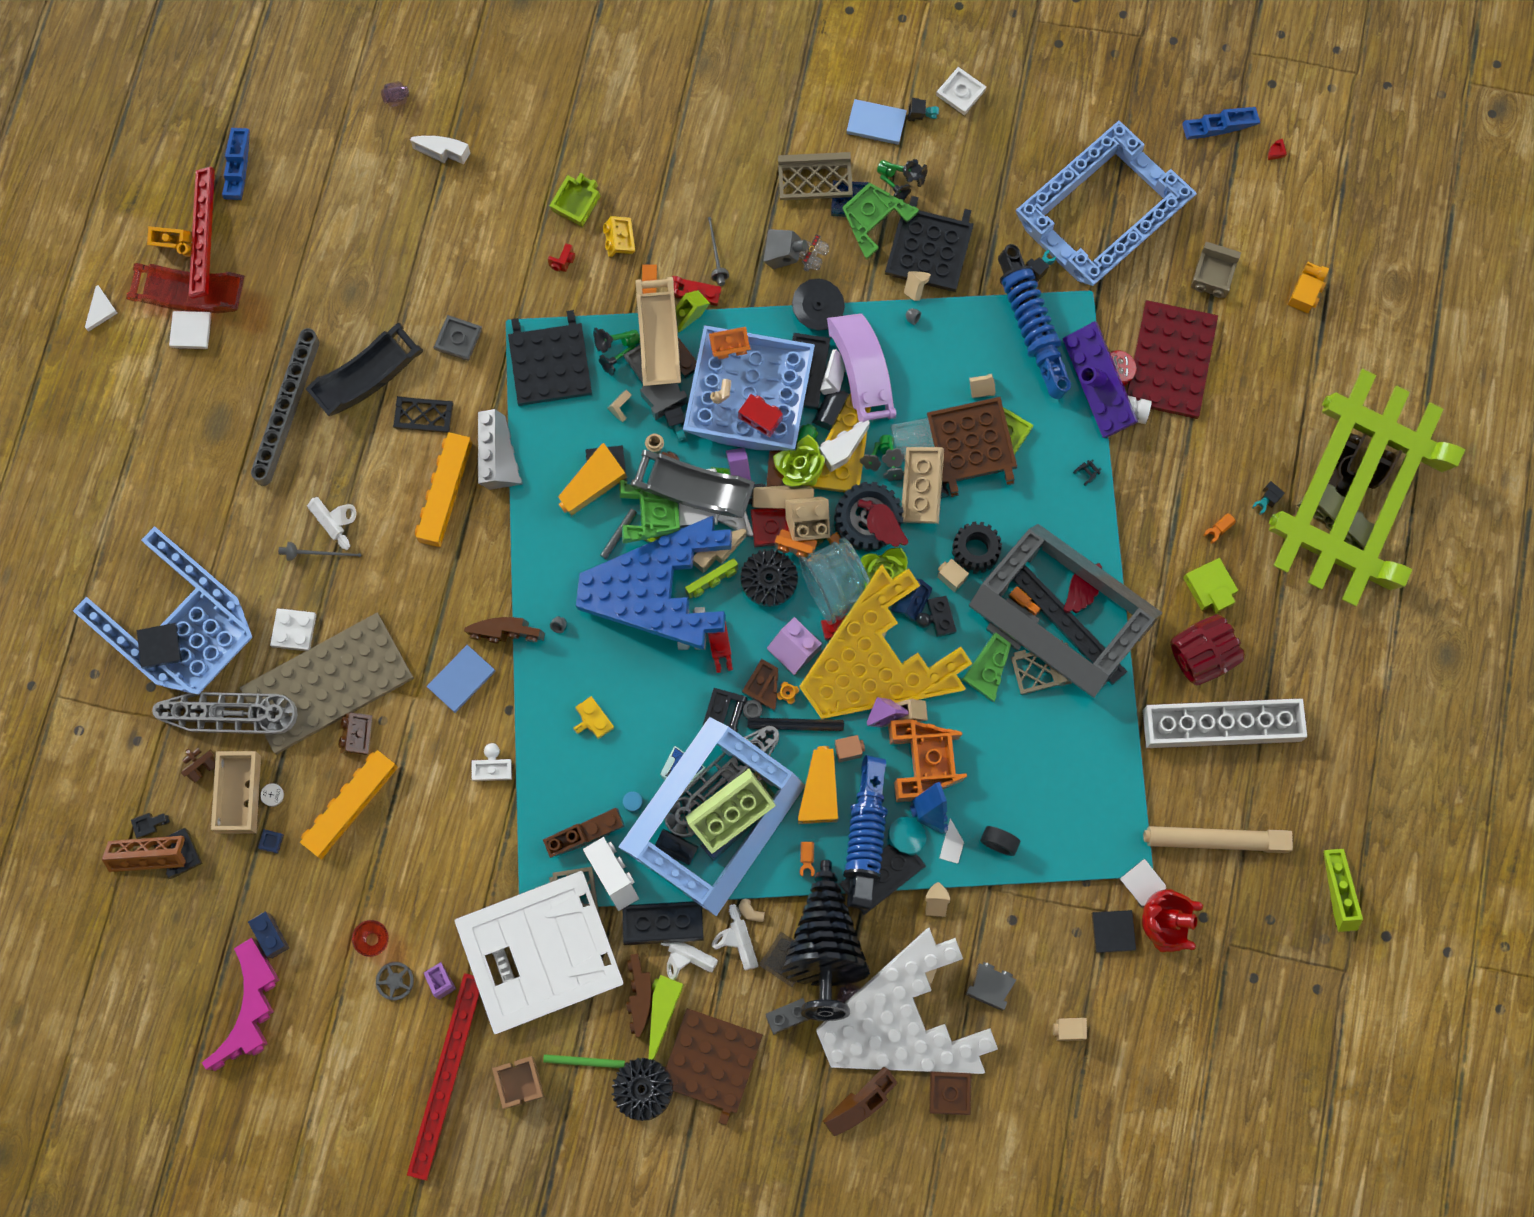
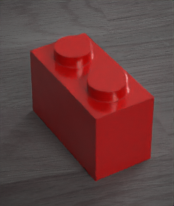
[738,394,783,438]

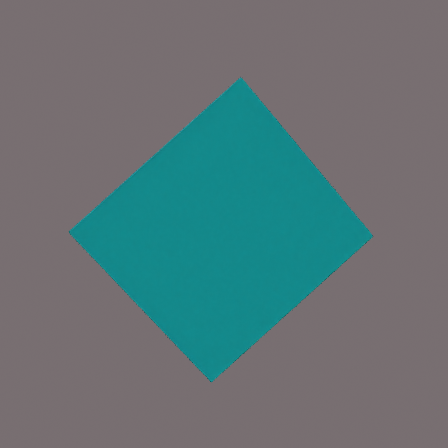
[506,290,1153,907]

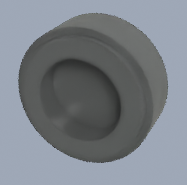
[743,700,762,719]

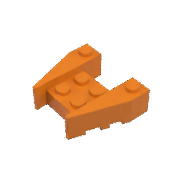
[888,719,967,802]

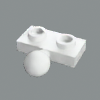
[472,743,512,781]

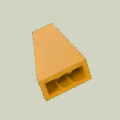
[558,443,627,516]
[798,746,838,824]

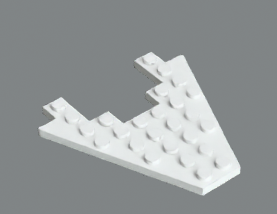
[817,928,998,1074]

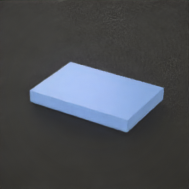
[846,99,907,145]

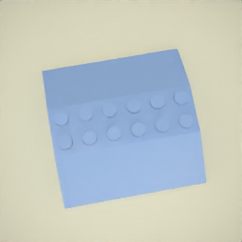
[683,325,815,450]

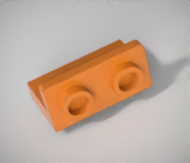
[709,326,751,359]
[775,529,817,559]

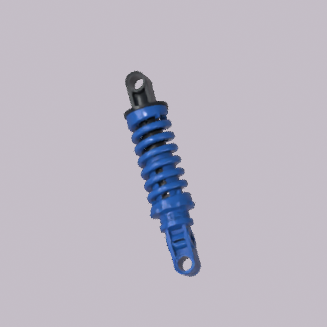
[998,244,1071,399]

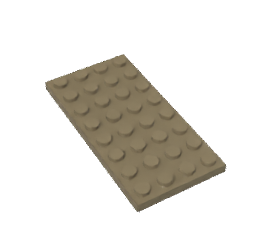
[240,612,414,755]

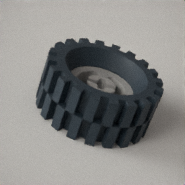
[834,482,904,552]

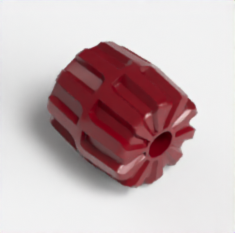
[1170,614,1245,686]

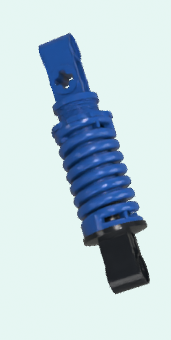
[843,755,888,910]

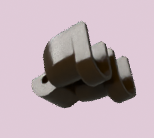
[1328,433,1403,497]

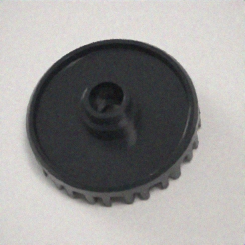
[741,549,798,607]
[612,1058,673,1121]

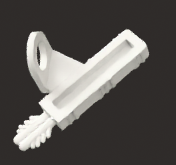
[307,497,356,550]
[712,904,758,971]
[661,942,718,980]

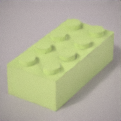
[685,769,776,853]

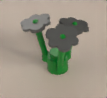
[860,435,904,481]

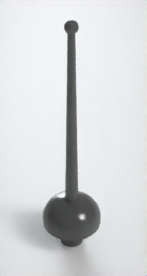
[708,217,729,286]
[278,542,362,561]

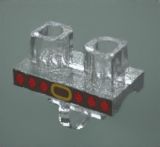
[799,234,829,272]

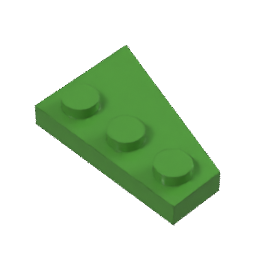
[962,632,1011,702]

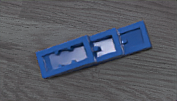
[1182,107,1260,140]
[222,128,250,200]

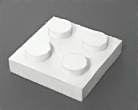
[936,67,986,115]
[270,608,316,651]

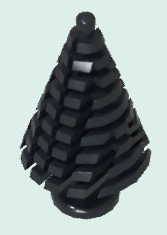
[781,860,870,1021]

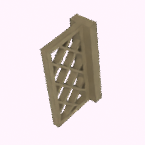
[778,152,853,200]

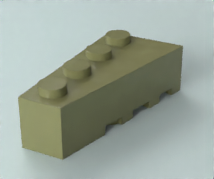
[1297,484,1375,550]

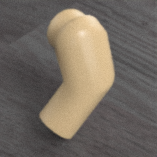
[710,379,731,404]

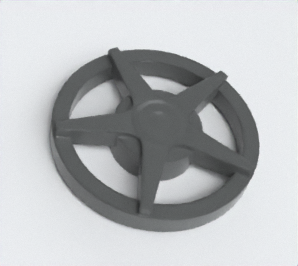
[376,962,414,1000]

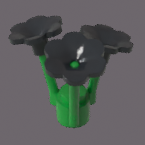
[877,159,928,201]
[593,327,640,376]

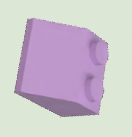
[767,617,822,675]

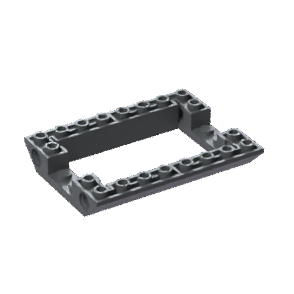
[969,524,1162,698]

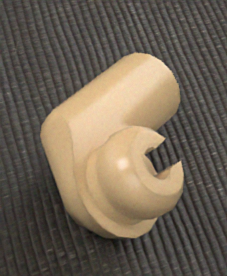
[739,899,765,922]

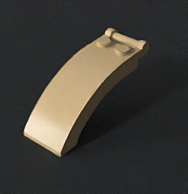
[636,277,681,386]

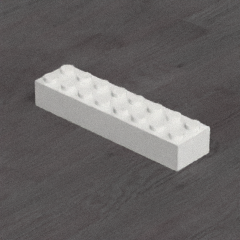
[1143,699,1307,748]

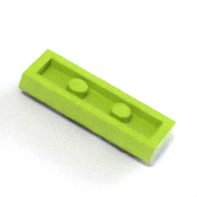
[685,558,738,599]

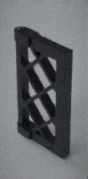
[393,396,454,433]

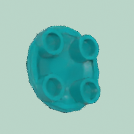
[888,817,926,855]

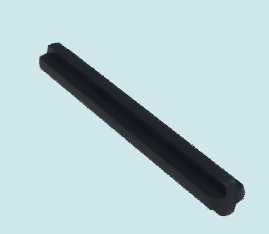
[747,718,844,731]

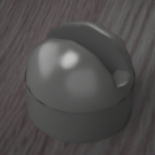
[906,308,922,325]
[550,616,567,633]

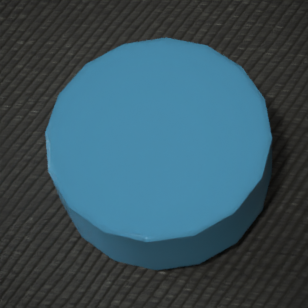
[623,792,643,812]

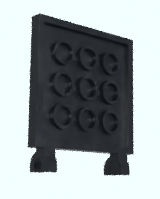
[885,196,974,292]
[508,310,592,406]

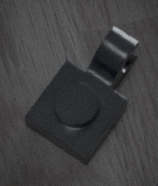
[131,813,170,839]

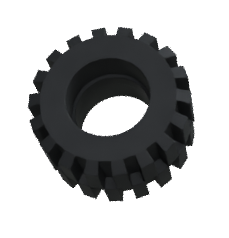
[952,521,1002,574]

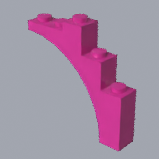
[202,938,280,1071]

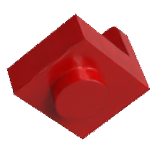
[547,243,575,272]

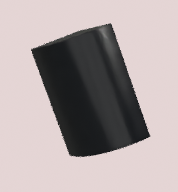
[812,390,849,431]

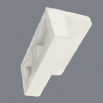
[820,349,846,395]

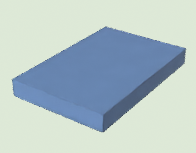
[427,645,496,713]

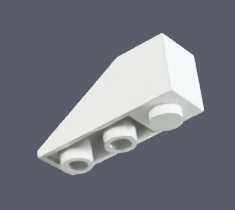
[820,420,870,472]

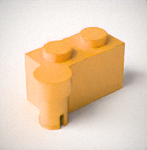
[147,226,192,258]
[1288,261,1329,313]

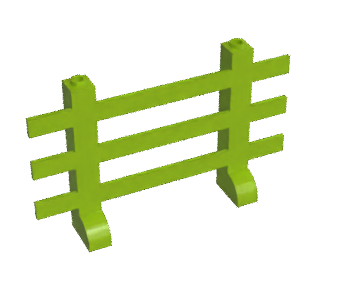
[1268,369,1465,606]

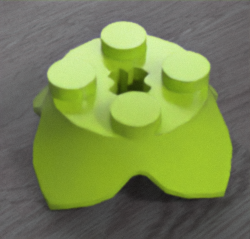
[773,435,825,487]
[860,548,908,587]

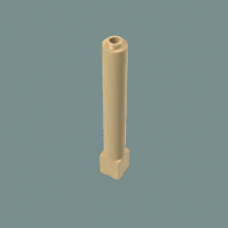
[1143,826,1293,853]

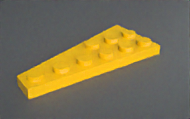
[807,393,871,493]

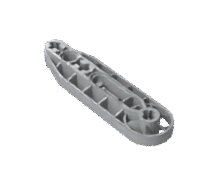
[152,692,298,734]
[664,726,779,838]

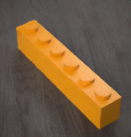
[415,432,473,548]
[300,750,398,860]

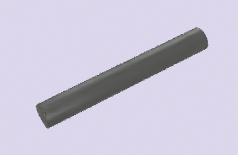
[600,509,637,559]

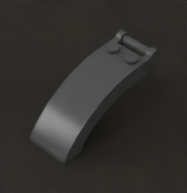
[631,450,755,518]

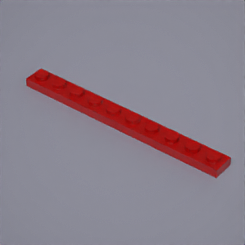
[407,973,480,1181]

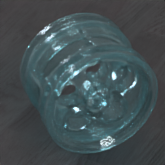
[799,537,870,625]

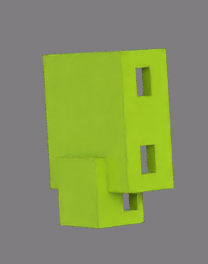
[549,173,601,227]
[1183,558,1238,614]

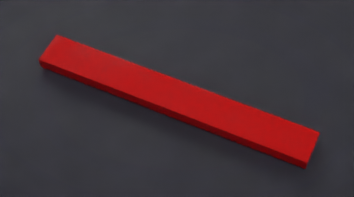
[189,167,215,299]

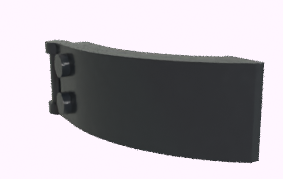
[306,323,423,416]

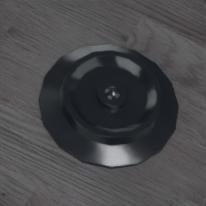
[792,278,845,331]

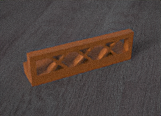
[102,836,186,872]

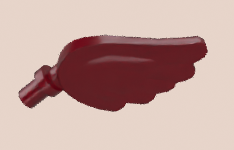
[858,499,909,547]
[1063,563,1102,613]

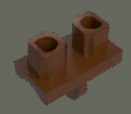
[181,748,216,783]

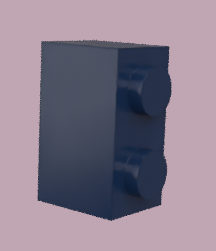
[248,911,290,959]

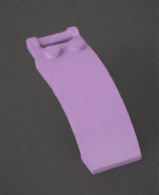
[827,314,896,423]

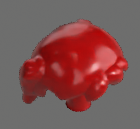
[1142,889,1203,952]

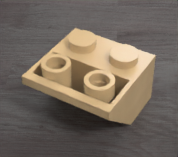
[785,496,830,541]

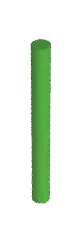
[543,1054,625,1068]

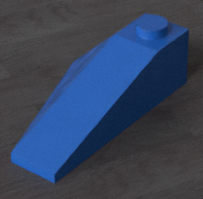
[909,782,948,834]

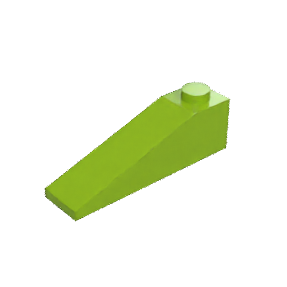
[1323,849,1363,932]
[649,975,684,1060]

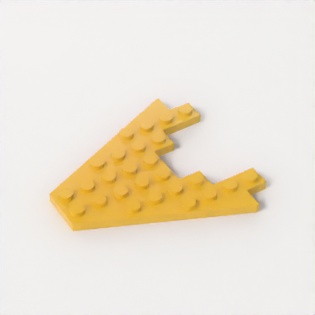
[799,565,973,719]

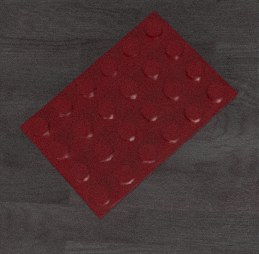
[1127,300,1218,419]

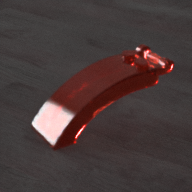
[126,263,245,313]

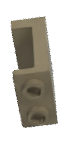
[1191,242,1241,298]

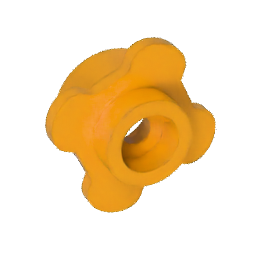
[777,682,799,704]

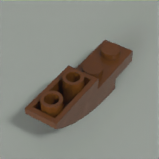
[464,617,545,644]
[543,808,625,858]
[626,953,652,1038]
[823,1067,898,1136]

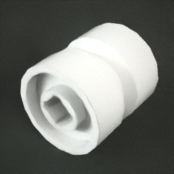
[1128,396,1151,424]

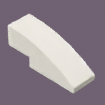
[410,136,470,164]

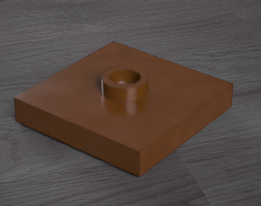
[929,1072,971,1115]

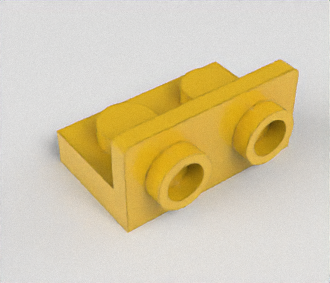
[603,216,635,257]

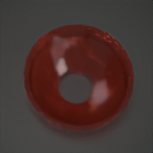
[352,920,389,957]

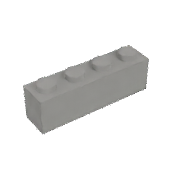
[478,409,523,490]

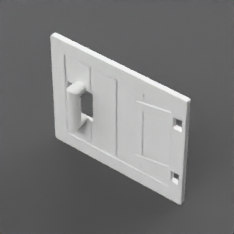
[455,871,624,1034]

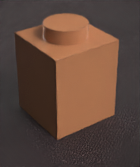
[834,735,865,763]

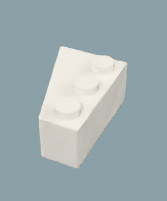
[583,837,639,911]

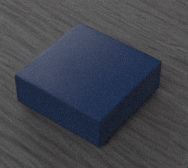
[258,829,284,854]

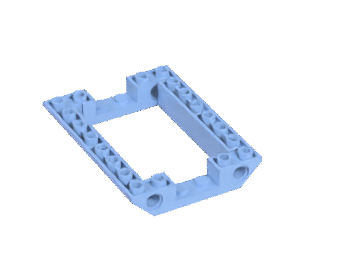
[1016,121,1197,286]
[619,717,805,916]

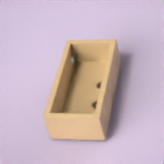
[211,751,261,834]

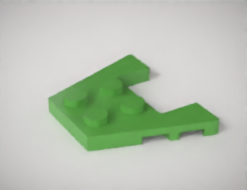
[842,183,919,260]
[619,480,680,543]

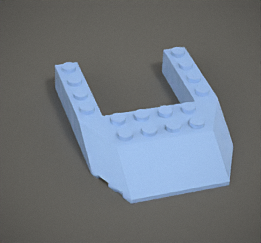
[73,526,253,695]

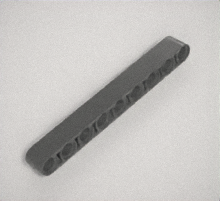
[251,328,320,486]

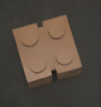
[492,1056,545,1109]

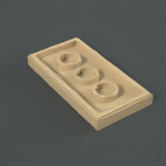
[902,447,944,524]

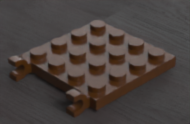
[927,397,1017,497]
[666,1008,763,1125]

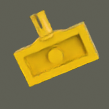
[573,696,614,739]

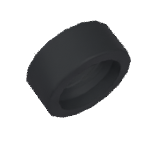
[980,826,1021,856]

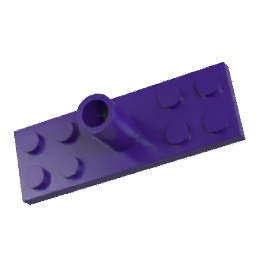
[1062,321,1138,439]

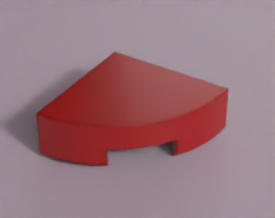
[1268,138,1287,160]

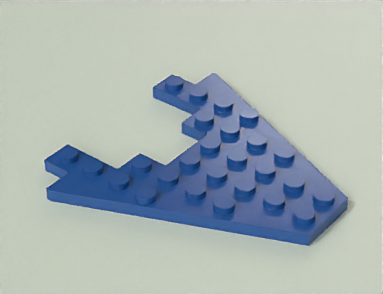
[576,516,732,649]

